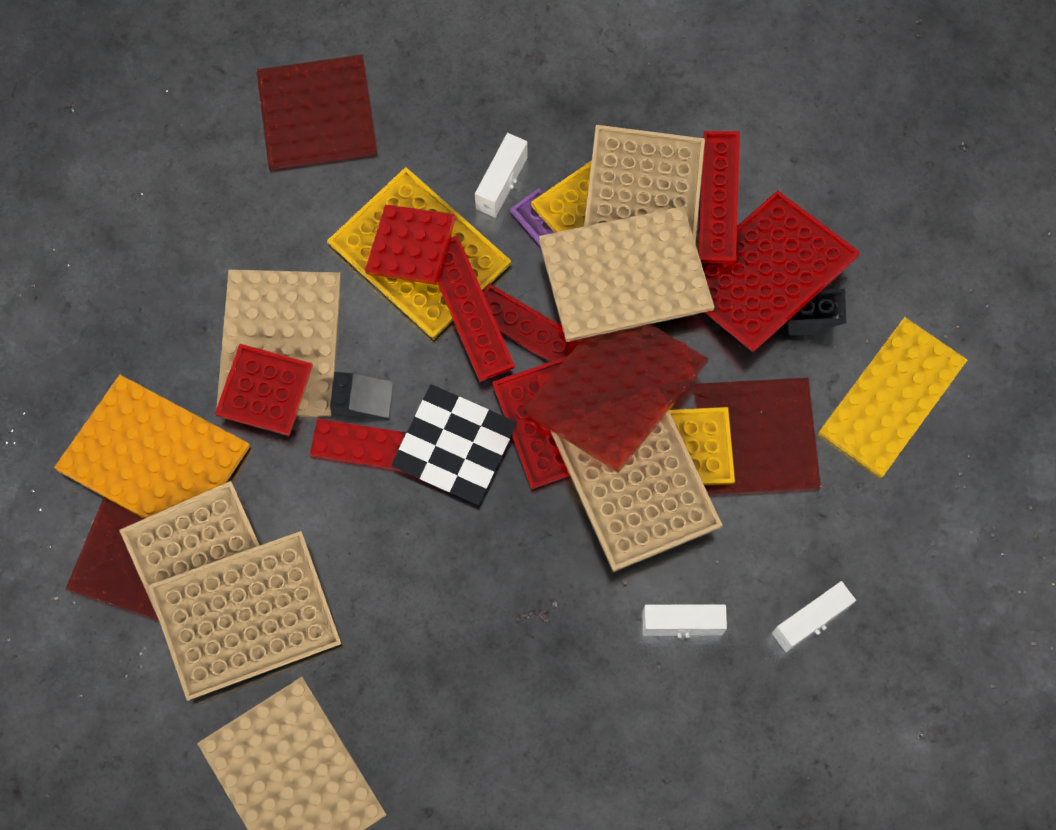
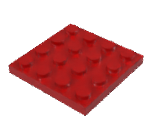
[365,204,456,285]
[215,344,313,436]

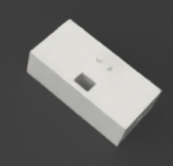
[475,133,527,218]
[772,581,856,652]
[642,605,727,638]

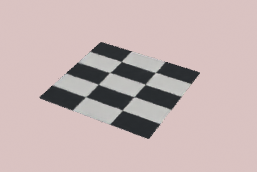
[391,384,517,505]

